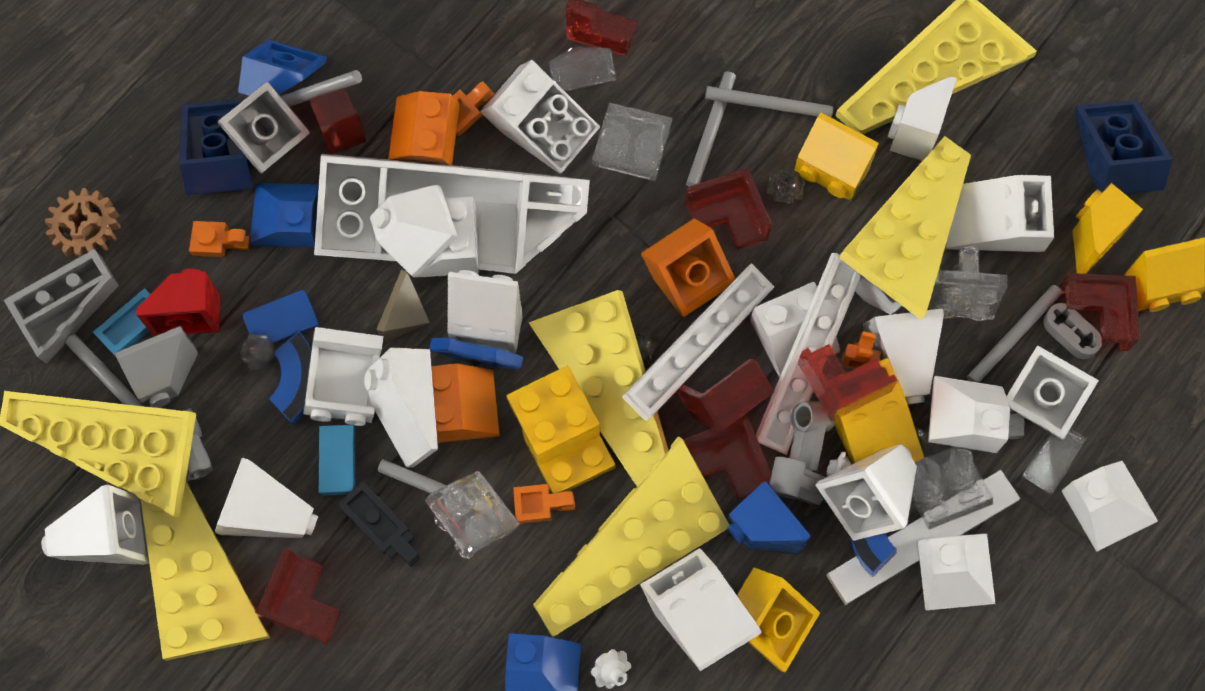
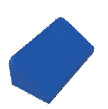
[242,290,319,351]

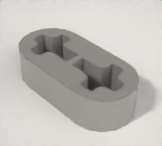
[1043,303,1102,360]

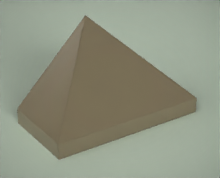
[376,270,430,342]

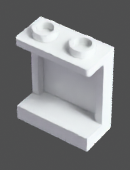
[303,327,383,426]

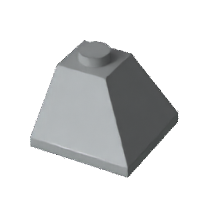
[115,326,198,408]

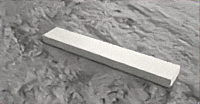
[753,253,862,455]
[622,263,774,421]
[826,470,1020,605]

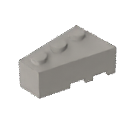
[4,249,119,364]

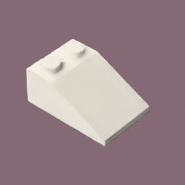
[364,348,438,468]

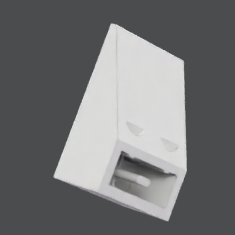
[480,60,600,174]
[946,175,1054,252]
[448,270,523,353]
[640,548,762,671]

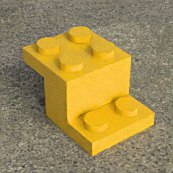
[506,365,615,494]

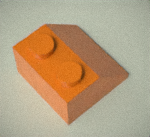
[388,91,460,165]
[641,218,735,318]
[431,363,500,443]

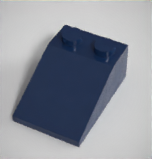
[179,99,253,195]
[1075,100,1173,194]

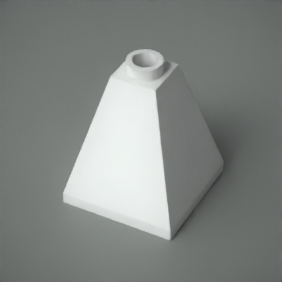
[863,308,944,404]
[815,444,917,541]
[214,458,318,538]
[41,485,149,565]

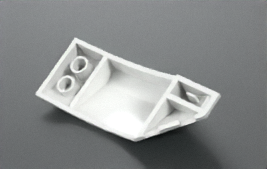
[314,154,590,274]

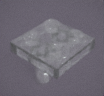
[592,102,672,181]
[927,246,1008,321]
[912,446,993,529]
[425,471,520,558]

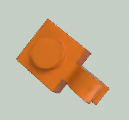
[453,81,495,136]
[189,221,250,258]
[841,331,881,370]
[513,484,575,524]

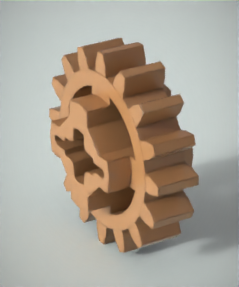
[45,188,120,258]

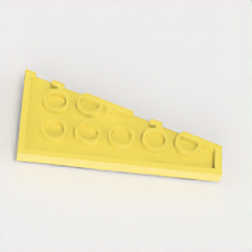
[835,0,1037,134]
[839,136,971,320]
[528,290,669,487]
[0,391,196,517]
[533,437,729,637]
[140,482,271,661]

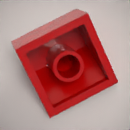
[136,269,220,337]

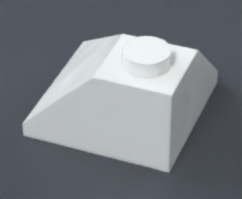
[370,185,458,277]
[928,376,1010,453]
[1062,461,1158,552]
[917,534,995,610]

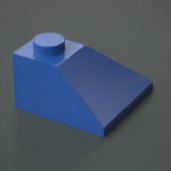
[238,39,327,96]
[250,183,319,247]
[727,481,811,554]
[505,633,581,691]

